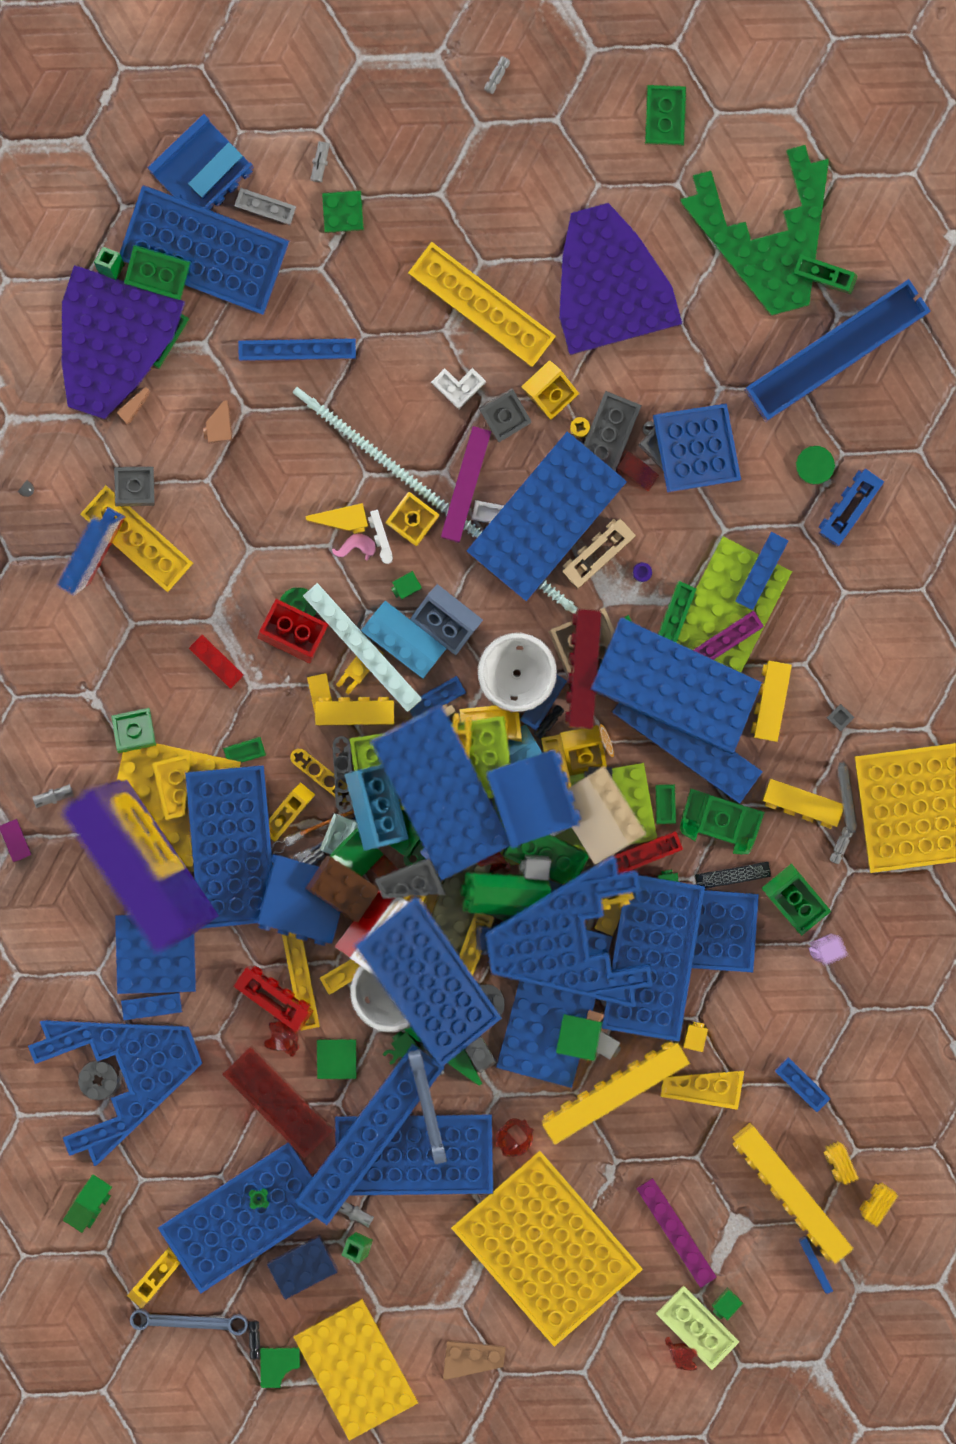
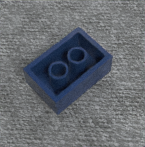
[267,1235,338,1300]

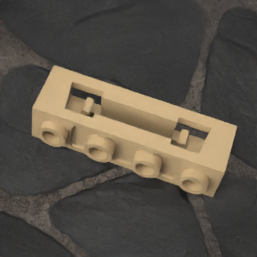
[562,519,636,589]

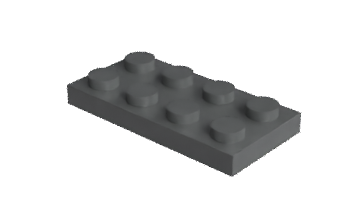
[584,391,642,471]

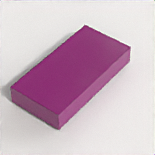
[0,819,32,862]

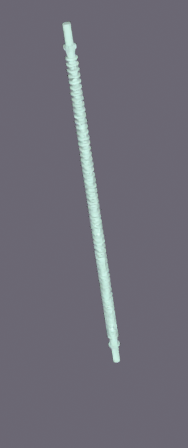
[293,387,579,613]

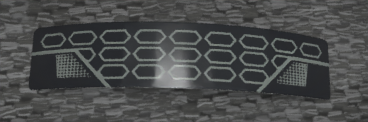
[695,861,771,889]

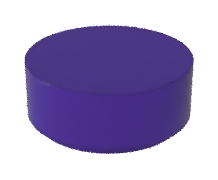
[632,562,652,582]

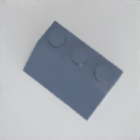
[410,584,483,655]

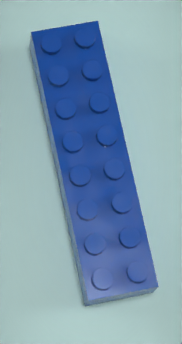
[611,702,763,804]

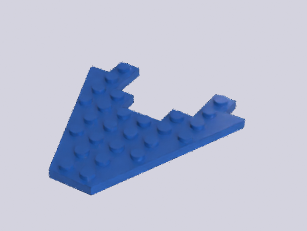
[486,856,653,1007]

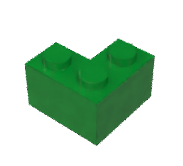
[62,1174,112,1233]

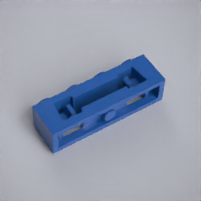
[818,468,884,547]

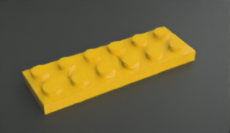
[80,485,194,592]

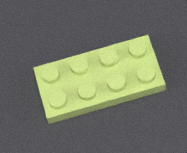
[656,1286,739,1370]

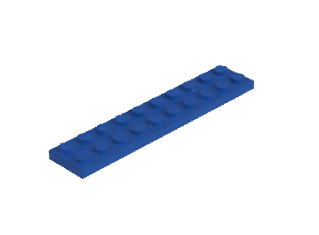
[295,1044,445,1225]

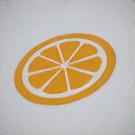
[599,724,614,757]

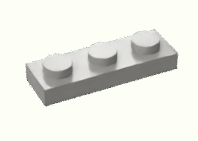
[234,188,296,226]

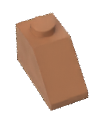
[203,401,233,444]

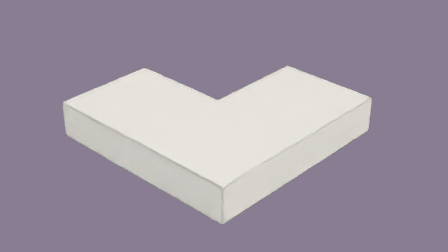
[431,368,486,410]

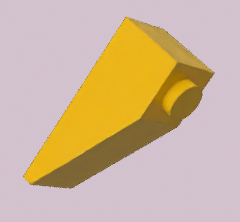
[305,503,368,534]
[269,782,315,842]
[127,1247,180,1309]

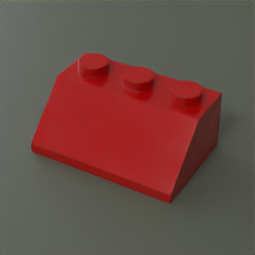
[257,599,329,664]

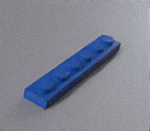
[238,339,356,361]

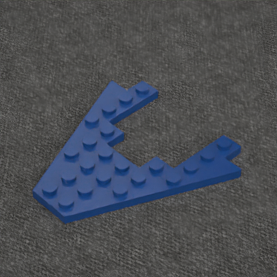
[28,1020,203,1166]

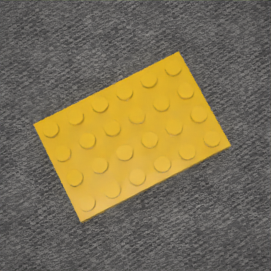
[293,1298,418,1441]

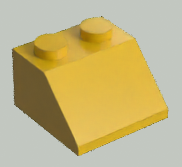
[521,360,579,420]
[560,725,607,776]

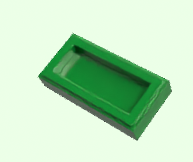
[223,737,266,763]
[655,784,676,824]

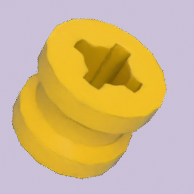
[570,417,590,438]

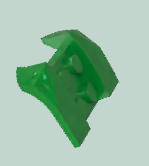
[680,788,765,854]

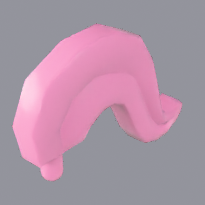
[332,533,376,560]

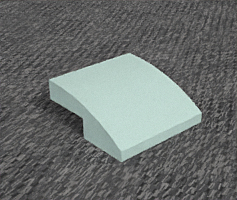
[320,813,358,854]

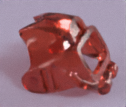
[477,851,511,873]
[264,1016,300,1057]
[495,1118,534,1157]
[665,1337,697,1371]

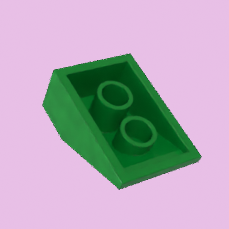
[762,863,831,936]

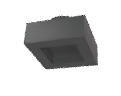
[827,704,855,731]

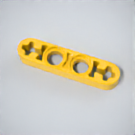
[290,749,350,803]

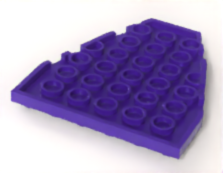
[559,203,683,355]
[62,265,186,420]

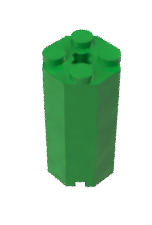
[460,872,551,915]

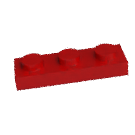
[189,634,244,689]

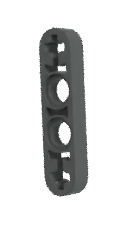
[333,736,353,812]

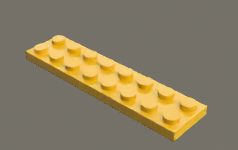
[408,242,556,368]

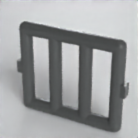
[838,762,857,833]

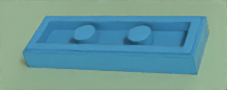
[188,142,243,199]

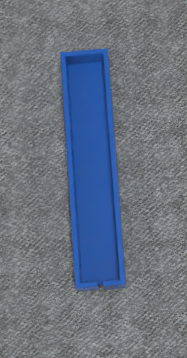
[744,279,931,422]

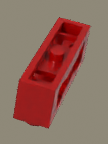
[603,831,683,873]
[233,965,314,1032]

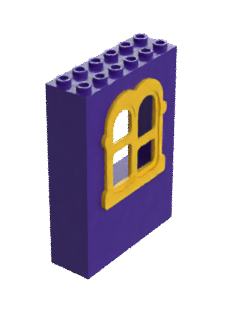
[61,780,219,953]

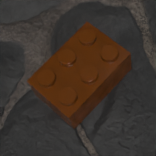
[305,856,379,922]

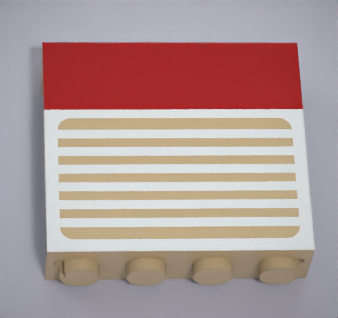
[335,890,438,976]

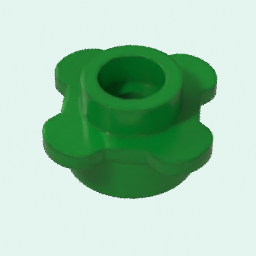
[249,1189,269,1209]

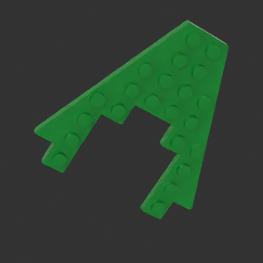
[680,145,829,316]

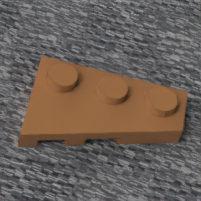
[443,1340,505,1380]

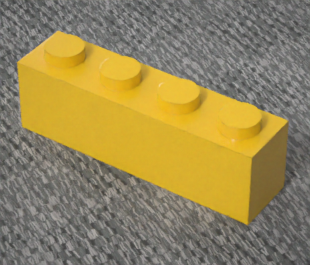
[750,661,792,742]
[315,697,394,725]
[762,779,843,829]

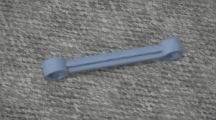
[408,1050,447,1165]
[130,1309,248,1335]

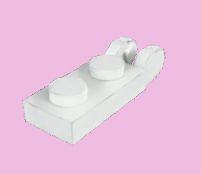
[368,510,393,564]

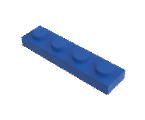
[735,532,789,610]

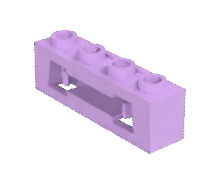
[808,933,847,964]

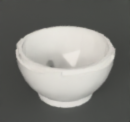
[478,633,556,711]
[351,966,410,1031]

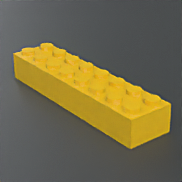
[542,1040,690,1145]
[732,1123,853,1264]

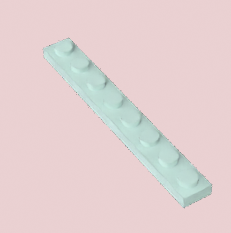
[303,583,422,712]

